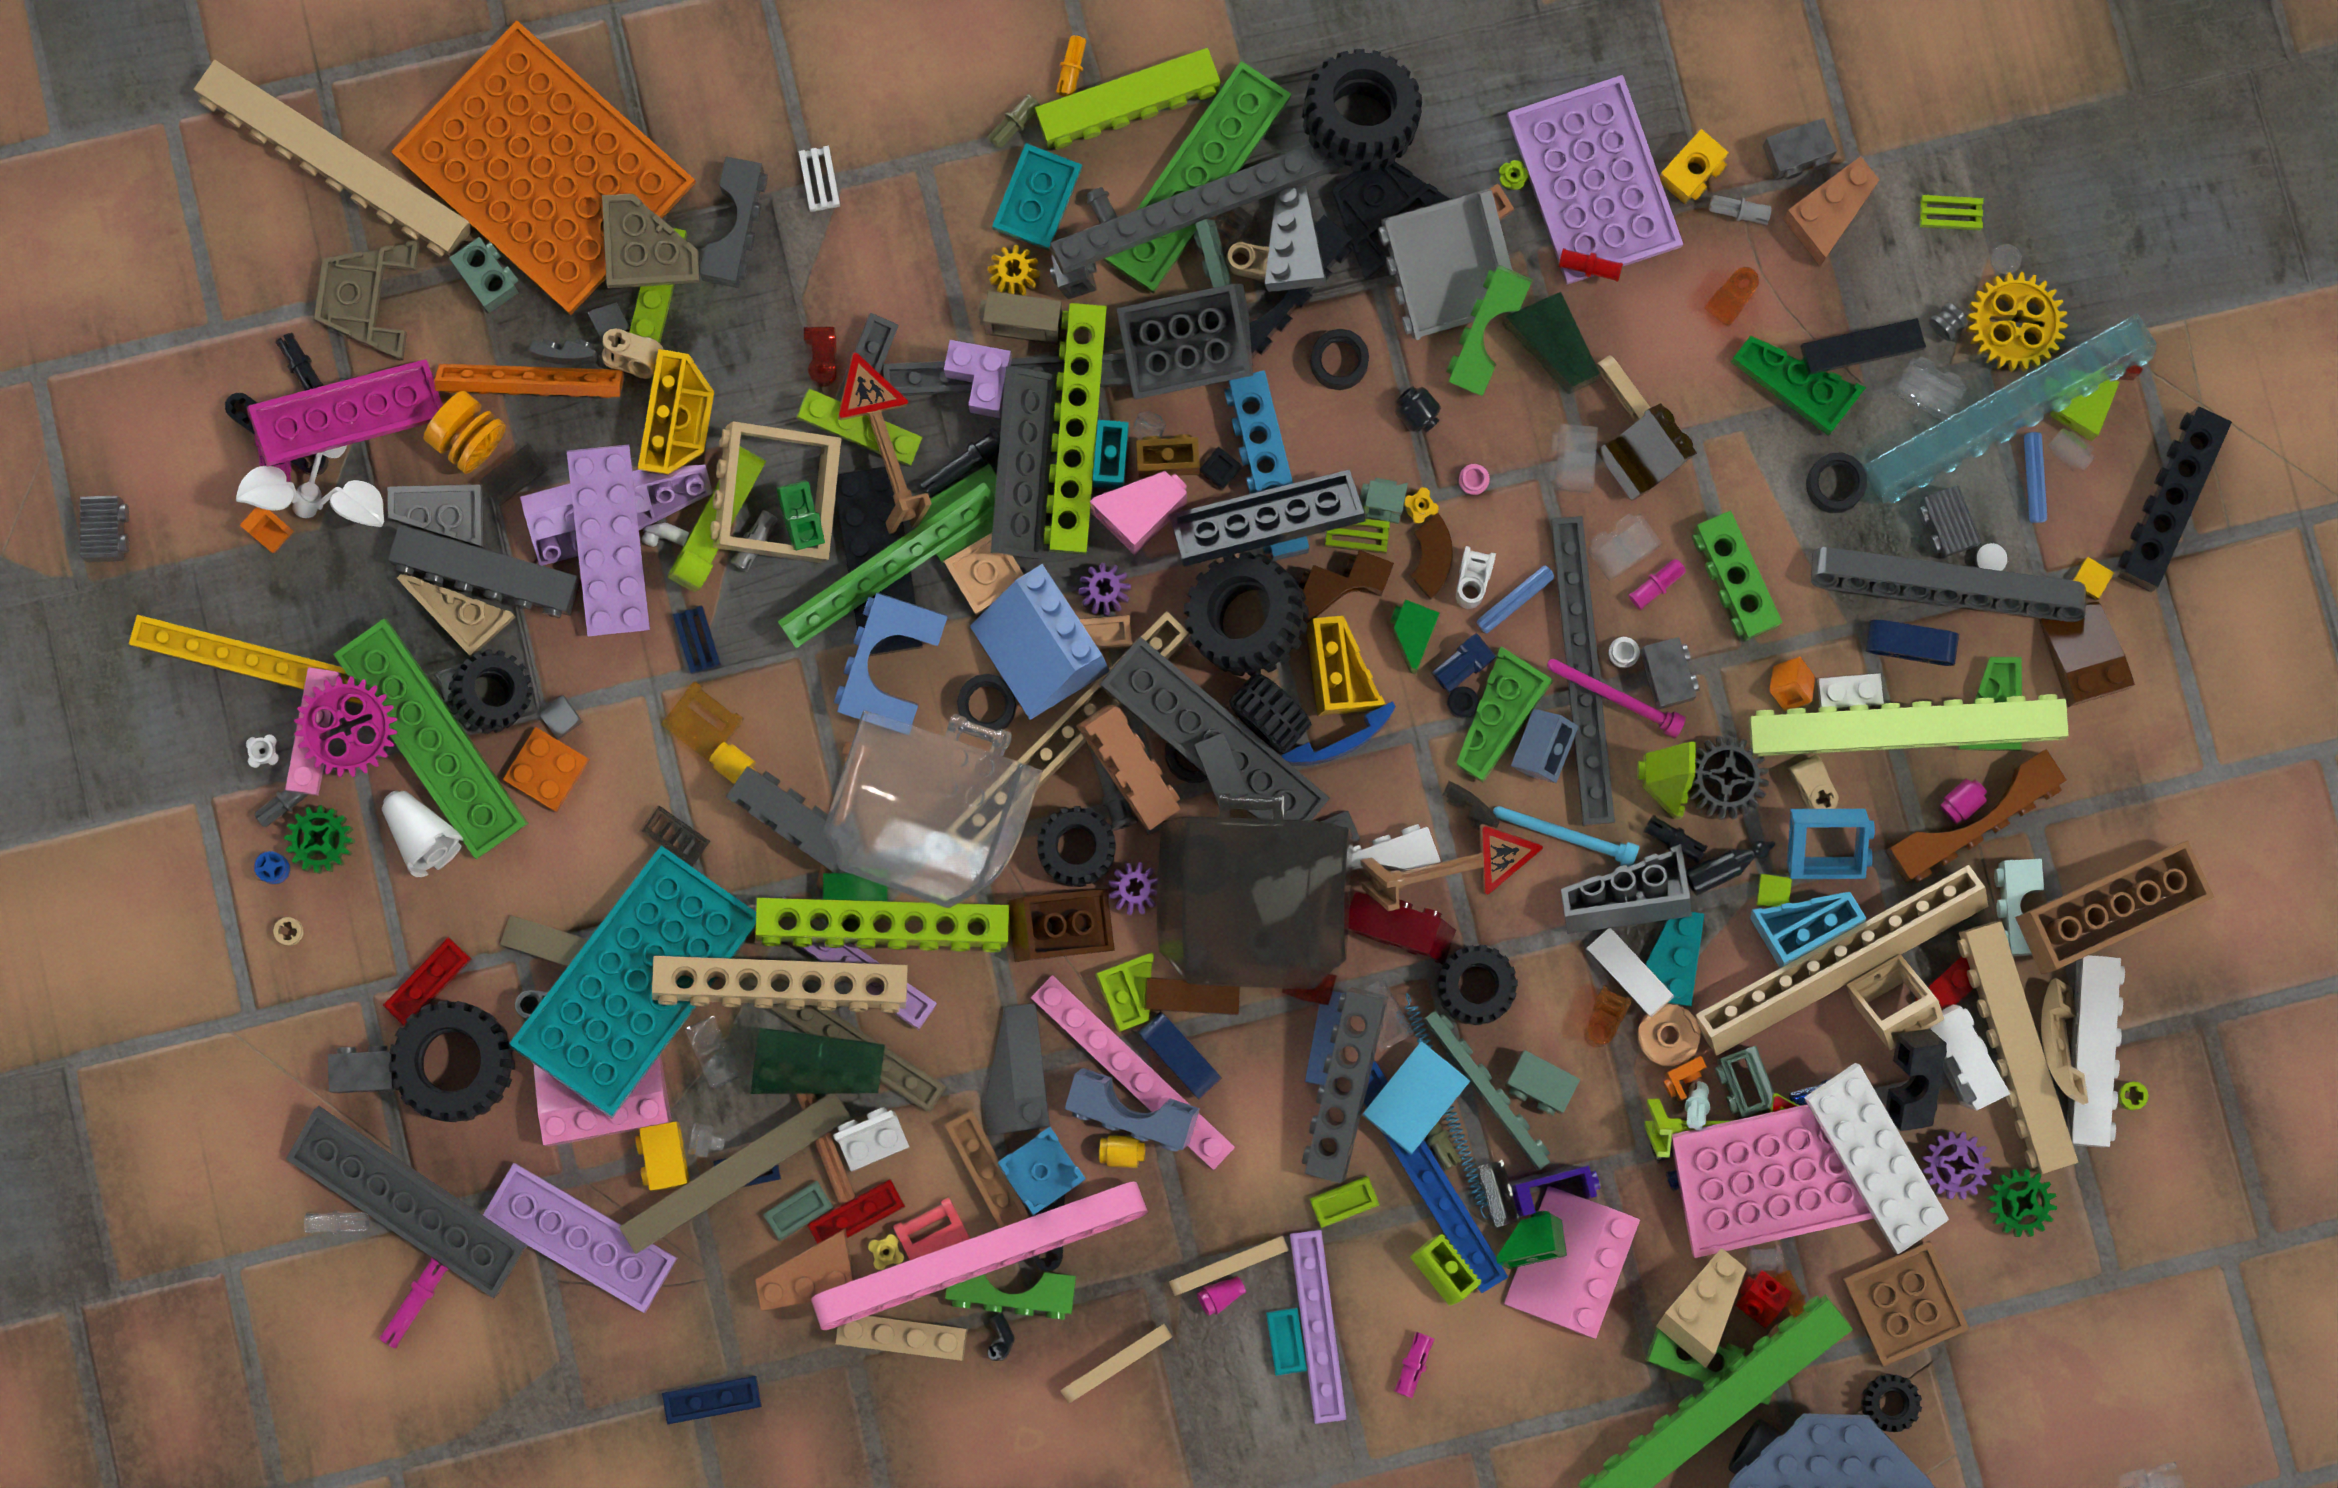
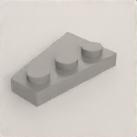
[387,485,483,547]

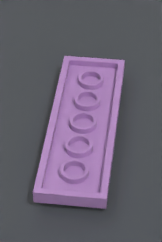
[567,444,650,636]
[483,1163,678,1313]

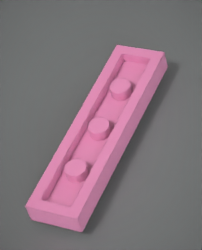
[285,667,341,796]

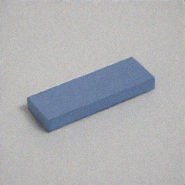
[1305,989,1345,1086]

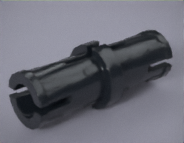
[276,333,324,391]
[1644,815,1708,863]

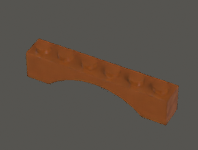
[1885,749,2067,883]

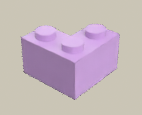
[944,340,1012,418]

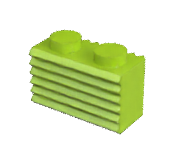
[1410,1234,1481,1306]

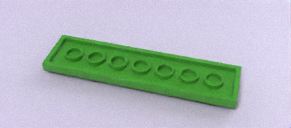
[1103,61,1292,294]
[333,618,529,859]

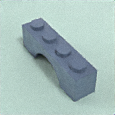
[1065,1068,1200,1151]

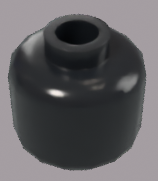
[1395,386,1441,432]

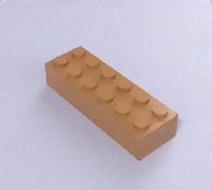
[2015,840,2215,975]

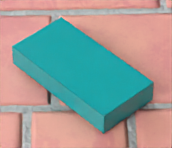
[1266,1308,1307,1376]

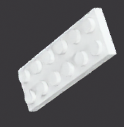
[1804,1063,1949,1255]

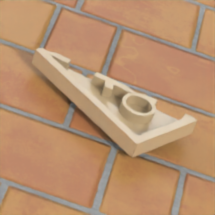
[397,574,515,656]

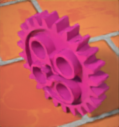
[294,676,398,777]

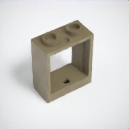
[979,291,1063,345]

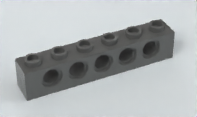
[1302,987,1389,1183]

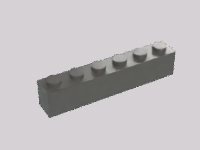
[388,525,581,618]

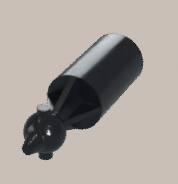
[1686,840,1775,896]

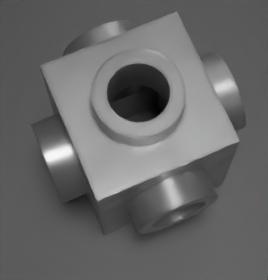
[1050,255,1097,300]

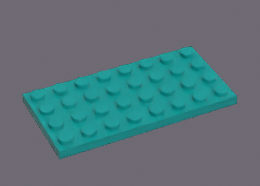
[509,845,756,1119]

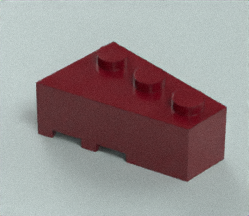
[1343,891,1456,965]

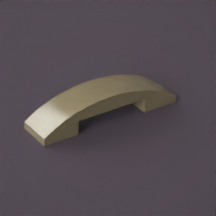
[500,915,588,966]

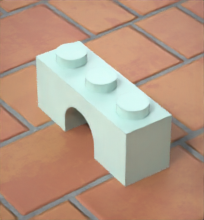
[1994,859,2044,956]

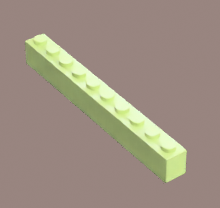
[1749,694,2069,757]

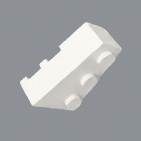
[1929,1004,2010,1111]

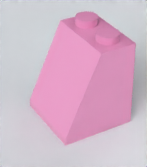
[1090,471,1187,556]

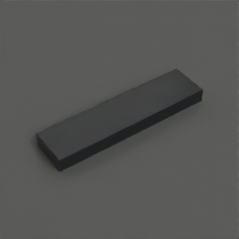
[1800,318,1926,375]

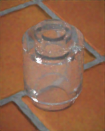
[2048,427,2095,472]

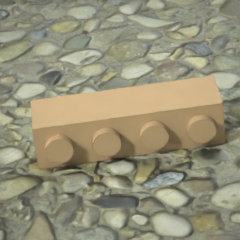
[835,1316,968,1361]

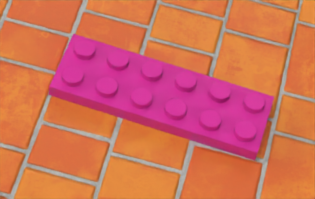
[247,359,443,467]

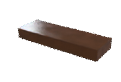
[1144,978,1240,1015]

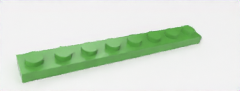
[778,482,995,648]

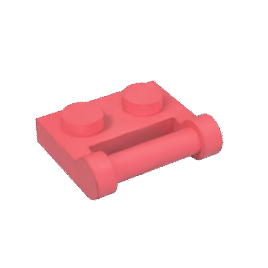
[893,1197,970,1260]

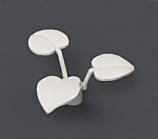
[236,445,384,527]

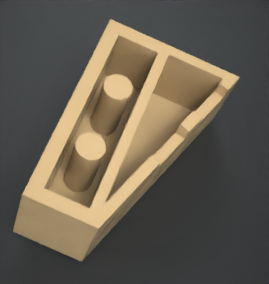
[1656,1248,1746,1368]

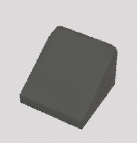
[588,302,630,342]
[539,695,583,740]

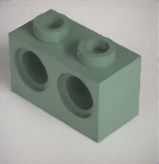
[449,237,519,313]

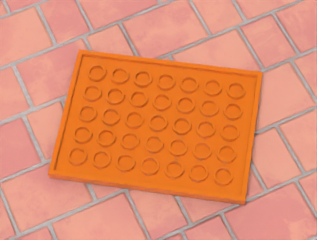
[391,20,696,315]

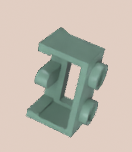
[1360,478,1408,524]
[1715,1045,1774,1119]

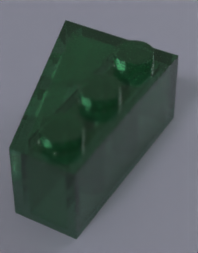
[1502,292,1600,394]

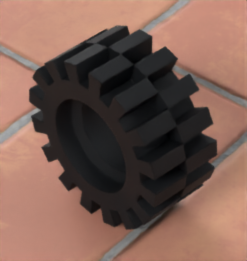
[1861,1374,1922,1432]

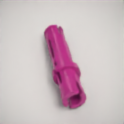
[379,1257,449,1349]

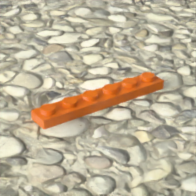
[434,364,624,398]

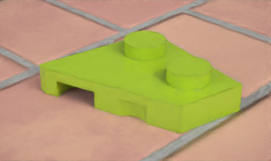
[1095,952,1154,1033]

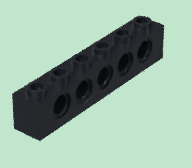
[2117,406,2232,592]

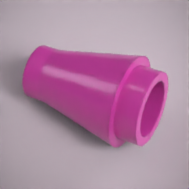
[1197,1276,1246,1316]

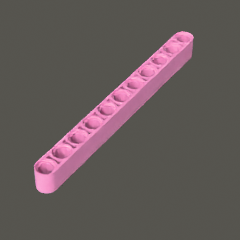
[811,1182,1148,1330]

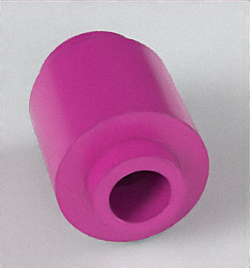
[1940,778,1987,824]

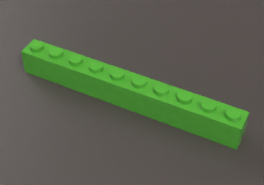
[1578,1294,1853,1488]

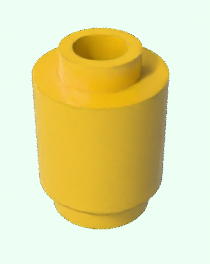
[709,742,757,784]
[1099,1135,1145,1168]

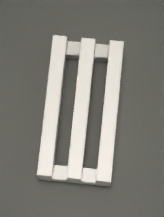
[799,145,840,212]

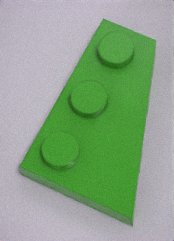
[1958,657,2022,751]

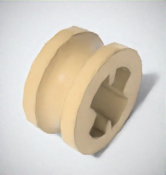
[273,917,304,946]

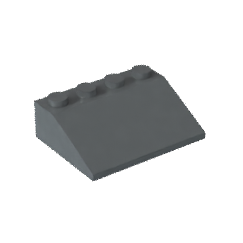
[1116,284,1253,400]

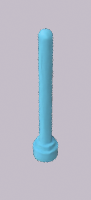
[1493,806,1639,867]

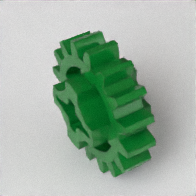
[284,805,355,874]
[1986,1169,2057,1237]

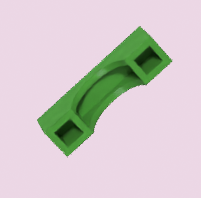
[1446,265,1533,396]
[945,1272,1076,1320]

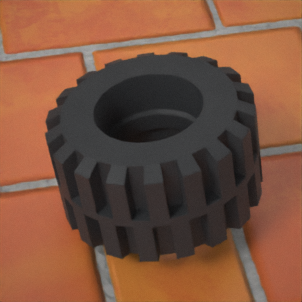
[448,650,533,734]
[1229,673,1312,753]
[1037,806,1116,887]
[1437,945,1518,1025]

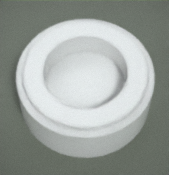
[1974,543,2007,571]

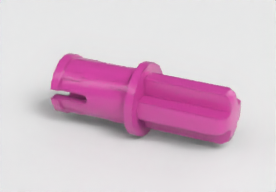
[1629,559,1686,610]

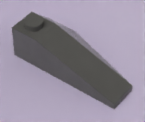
[984,1003,1050,1136]

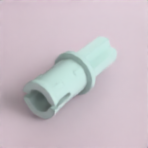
[1685,1081,1710,1131]

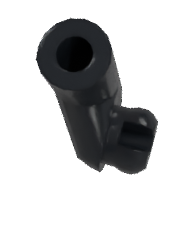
[987,1312,1015,1361]

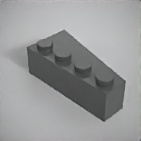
[1561,844,1692,934]

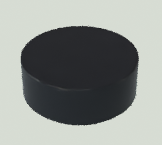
[1447,686,1479,719]

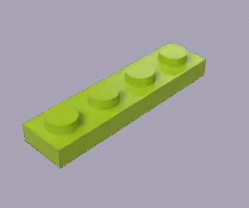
[629,228,687,343]
[796,388,922,466]

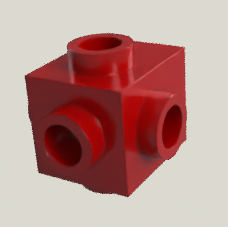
[1735,1270,1792,1329]

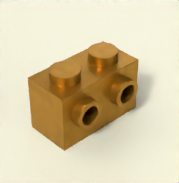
[1136,434,1200,478]

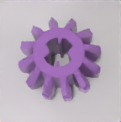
[1078,563,1131,616]
[1109,862,1161,915]

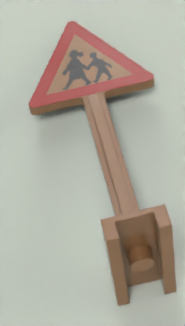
[838,352,932,534]
[1360,824,1543,911]

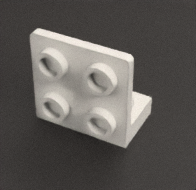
[833,1107,909,1172]

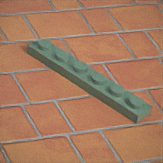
[1423,1011,1550,1171]

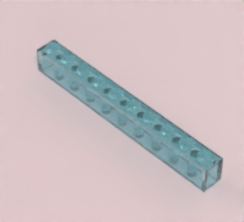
[1863,313,2157,504]

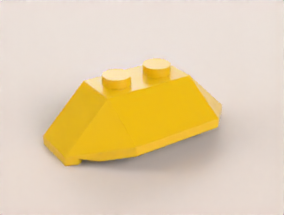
[637,349,714,475]

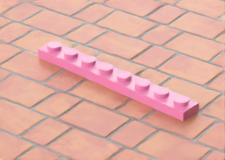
[1031,975,1235,1170]

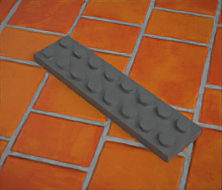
[1099,637,1330,846]
[286,1106,527,1299]

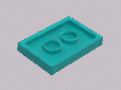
[992,143,1083,251]

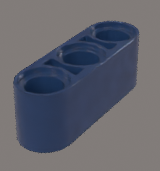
[1866,619,1959,666]
[1137,1011,1222,1099]

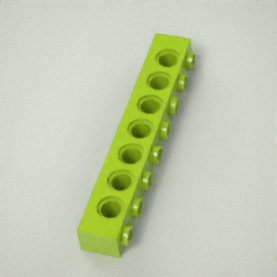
[1044,303,1107,555]
[755,898,1009,953]

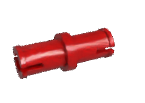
[1558,248,1623,282]

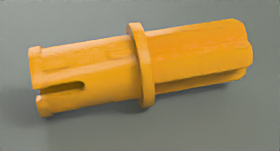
[1055,35,1086,97]

